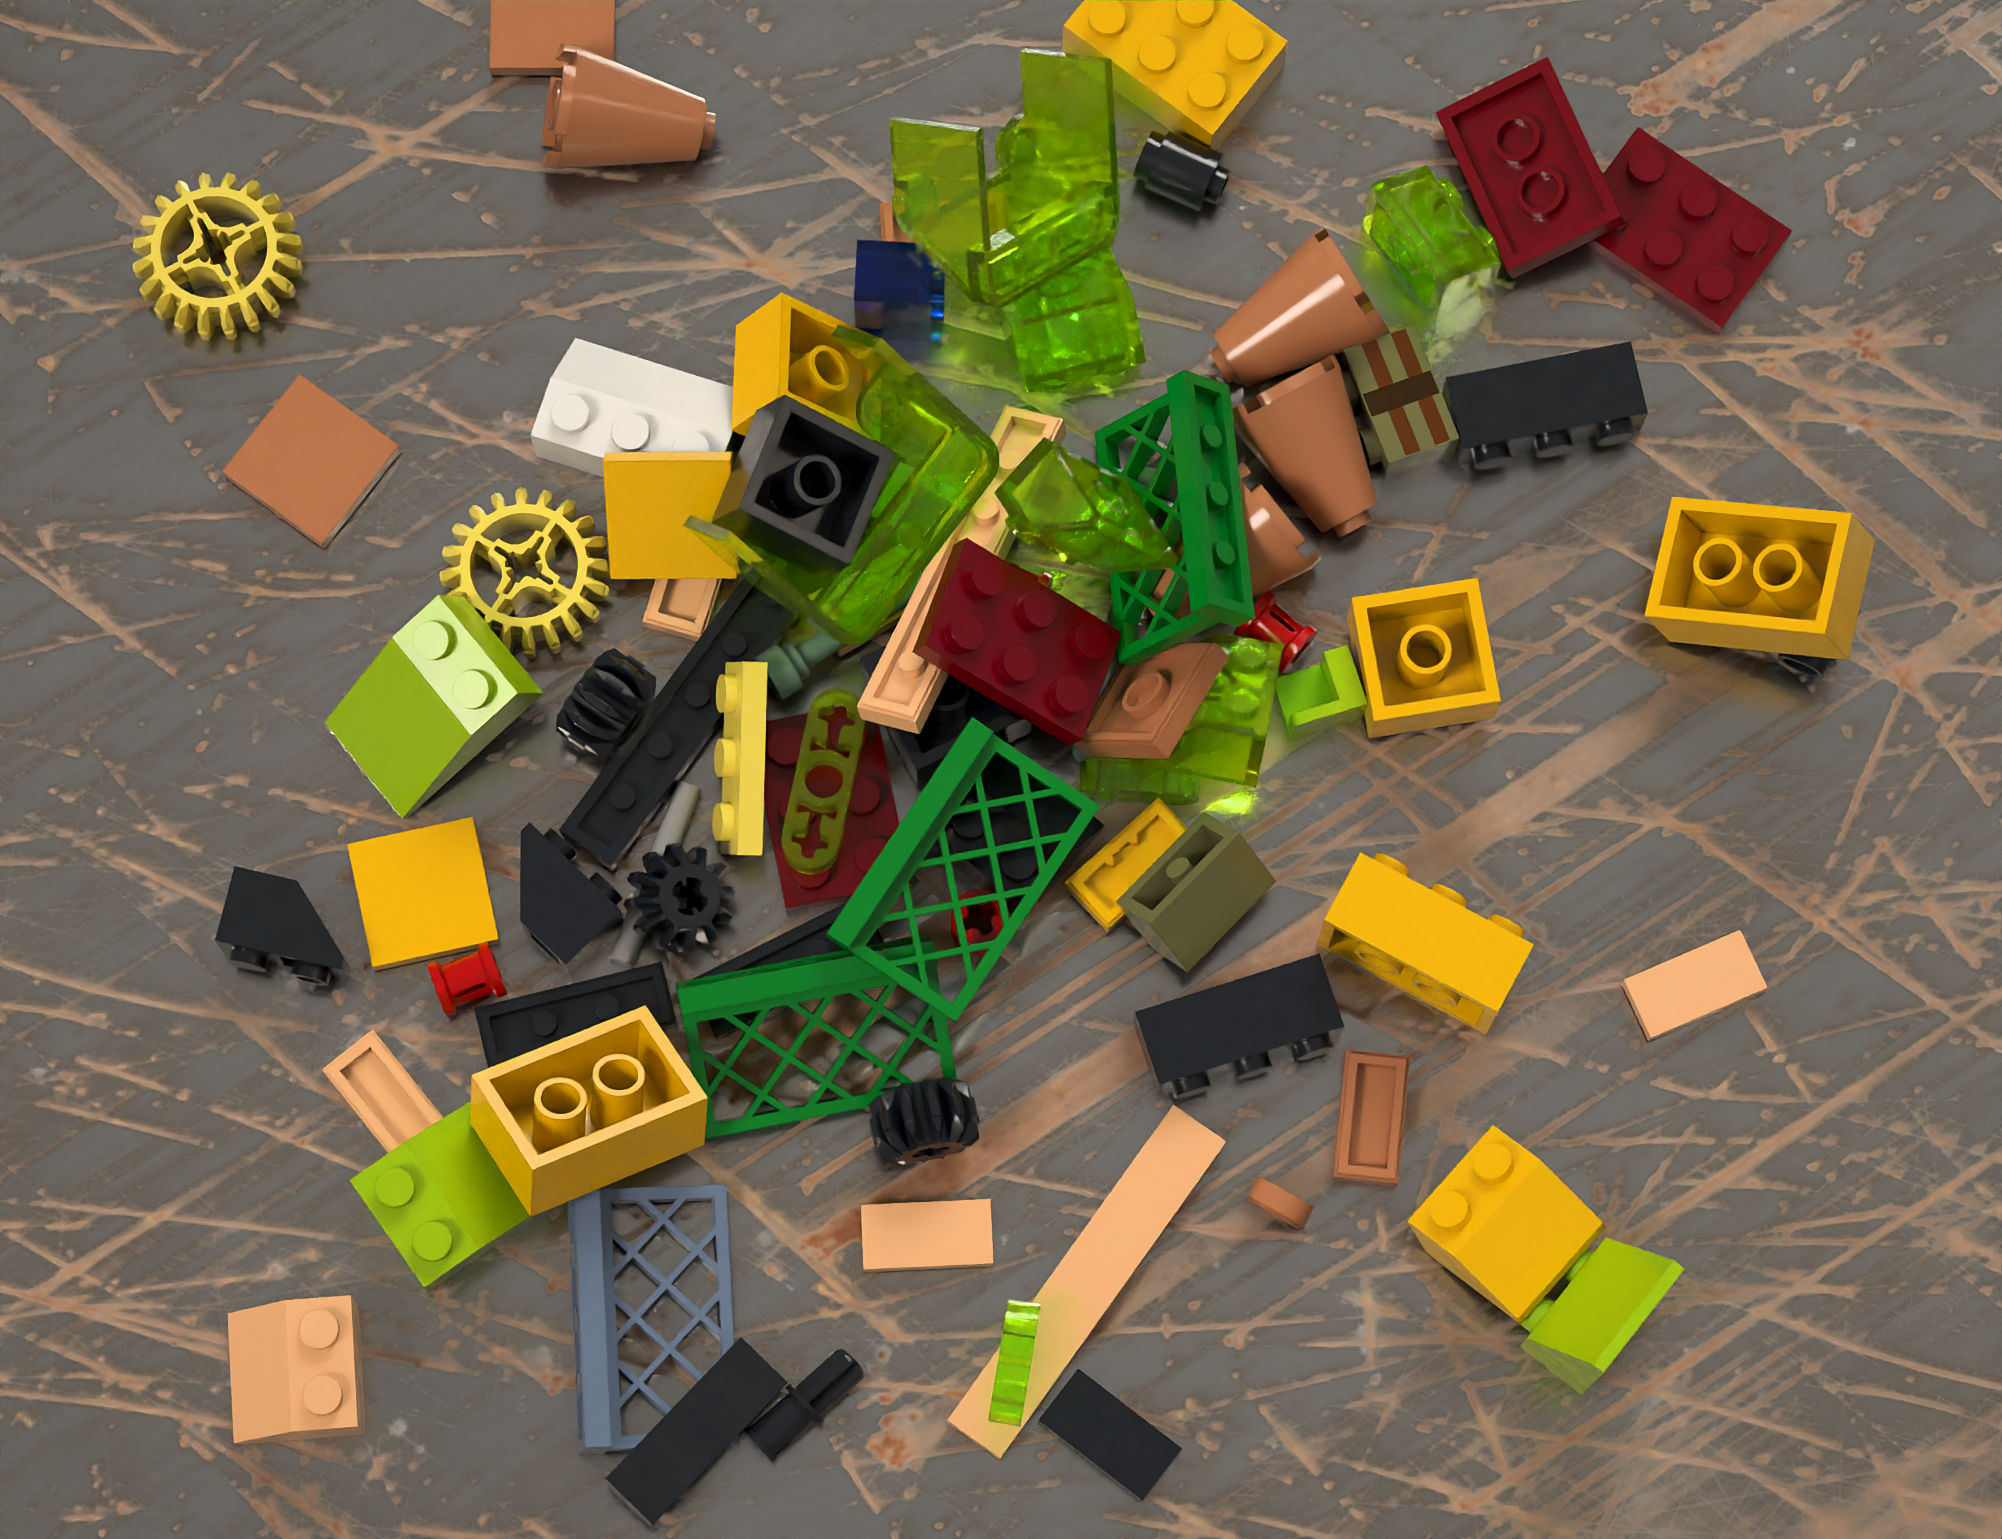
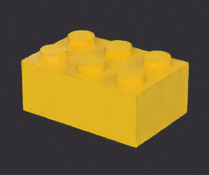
[1062,0,1288,150]
[1644,497,1875,660]
[1316,852,1534,1035]
[470,1005,708,1217]

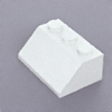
[530,338,741,477]

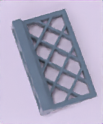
[567,1184,739,1455]

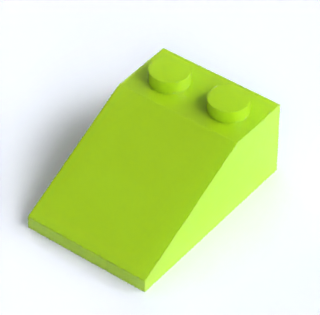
[325,595,544,819]
[350,1101,543,1292]
[1520,1237,1685,1395]

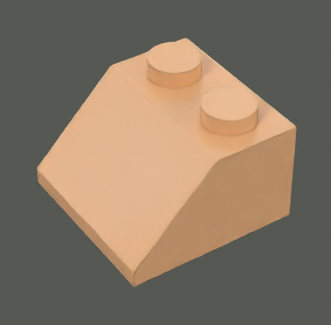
[228,1295,366,1445]

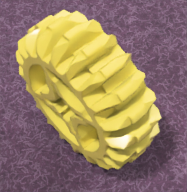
[133,172,303,341]
[440,487,610,659]

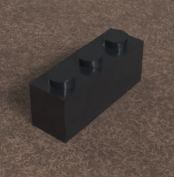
[1442,341,1648,470]
[1133,953,1344,1099]

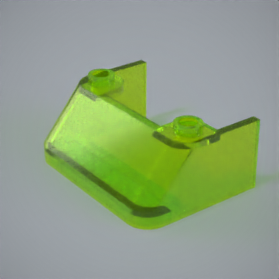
[889,48,1120,308]
[683,325,999,645]

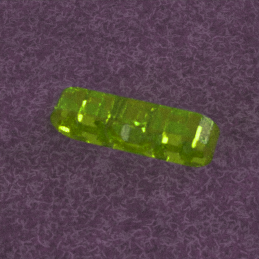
[781,688,866,874]

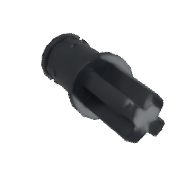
[744,1349,865,1462]

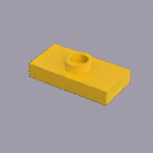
[1064,797,1187,933]

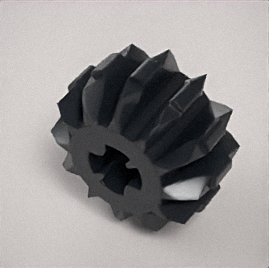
[556,648,656,761]
[623,843,736,953]
[869,1077,980,1165]

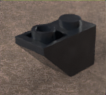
[520,822,624,977]
[215,866,350,986]

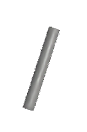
[609,781,701,968]

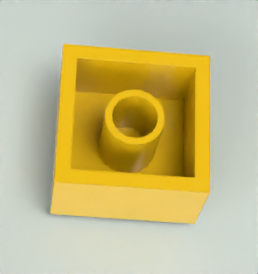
[1346,578,1501,738]

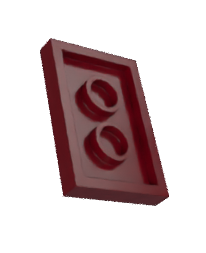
[1435,57,1626,279]
[1585,127,1792,335]
[912,537,1121,746]
[764,703,912,913]

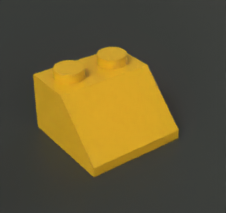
[731,292,881,443]
[1407,1125,1606,1324]

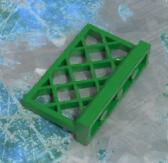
[1095,370,1255,666]
[825,717,1100,1022]
[675,934,957,1139]

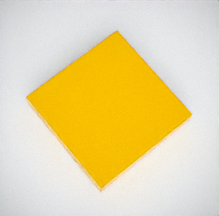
[603,452,739,579]
[347,817,500,971]

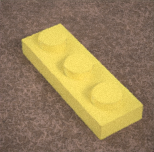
[712,661,768,856]

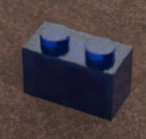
[854,240,946,342]

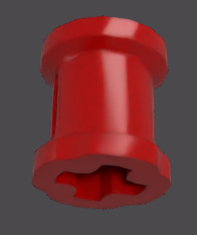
[1233,591,1318,674]
[951,889,1003,957]
[427,941,508,1018]

